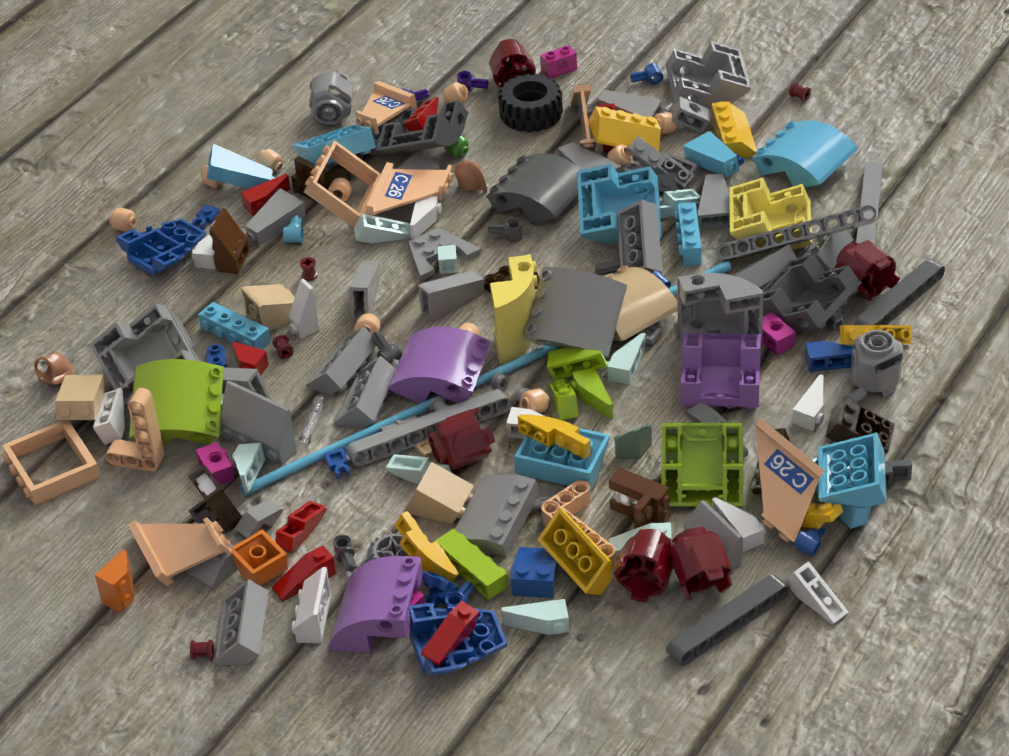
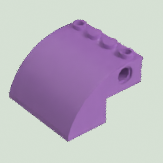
[388,327,491,404]
[680,332,761,409]
[328,556,423,653]

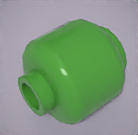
[444,135,469,157]

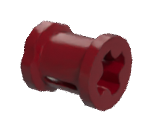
[789,82,811,102]
[300,257,318,281]
[272,334,294,359]
[190,640,214,660]

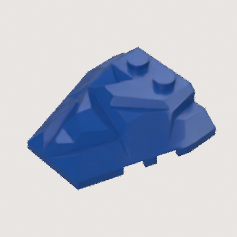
[116,219,206,276]
[409,603,508,676]

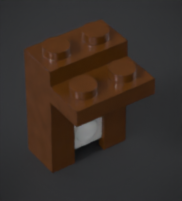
[609,467,671,529]

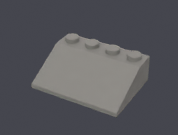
[220,381,297,465]
[455,474,539,558]

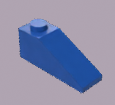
[805,341,854,372]

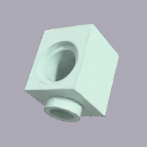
[437,245,458,274]

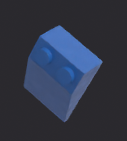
[511,547,559,598]

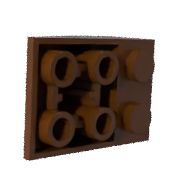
[209,208,250,274]

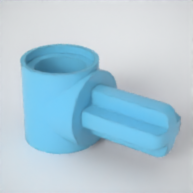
[283,215,303,243]

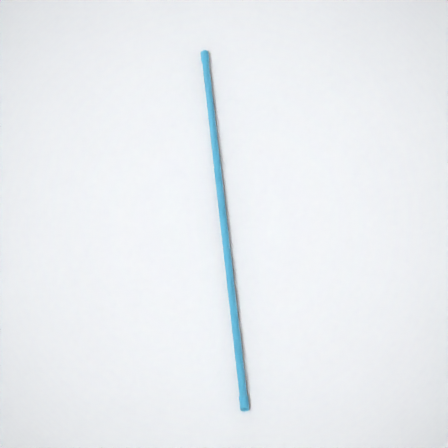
[240,261,731,496]

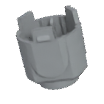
[309,69,353,125]
[850,330,903,398]

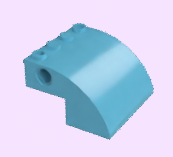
[752,120,858,188]
[577,164,662,244]

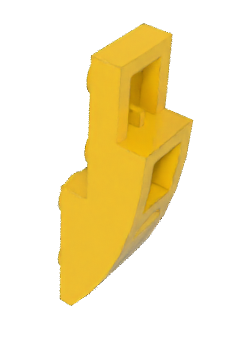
[840,325,912,345]
[517,414,591,459]
[801,502,843,529]
[395,511,459,583]

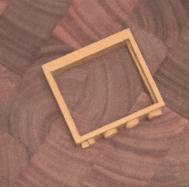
[304,140,381,228]
[1,420,101,505]

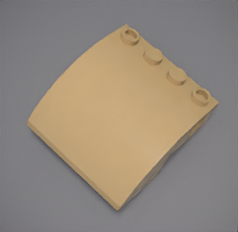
[604,265,677,341]

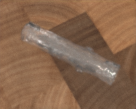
[298,396,326,445]

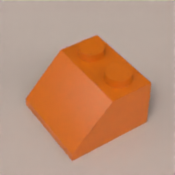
[230,529,288,586]
[95,549,134,613]

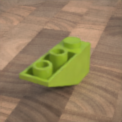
[549,379,579,420]

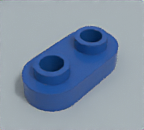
[206,344,227,368]

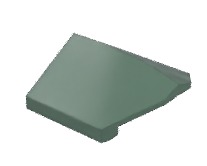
[614,423,652,459]

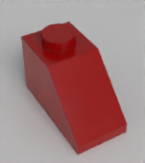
[232,342,269,375]

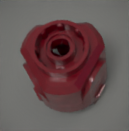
[489,39,536,88]
[836,240,900,301]
[428,407,495,471]
[670,527,733,601]
[613,529,673,602]

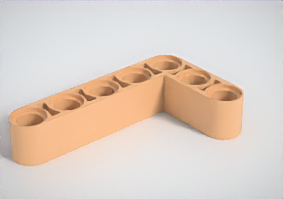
[105,388,165,471]
[541,480,616,570]

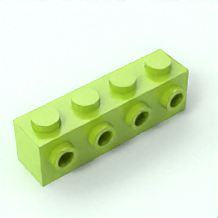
[434,529,508,600]

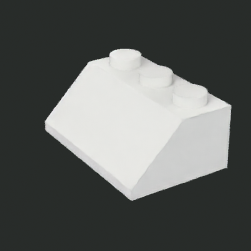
[292,567,331,643]

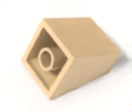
[241,284,295,332]
[55,374,105,420]
[404,462,474,524]

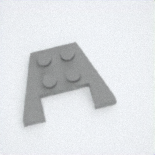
[408,228,481,281]

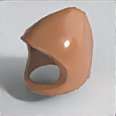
[454,160,487,193]
[34,351,75,385]

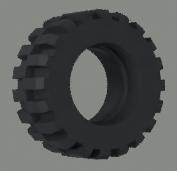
[498,74,563,132]

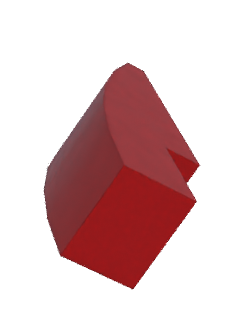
[275,501,327,552]

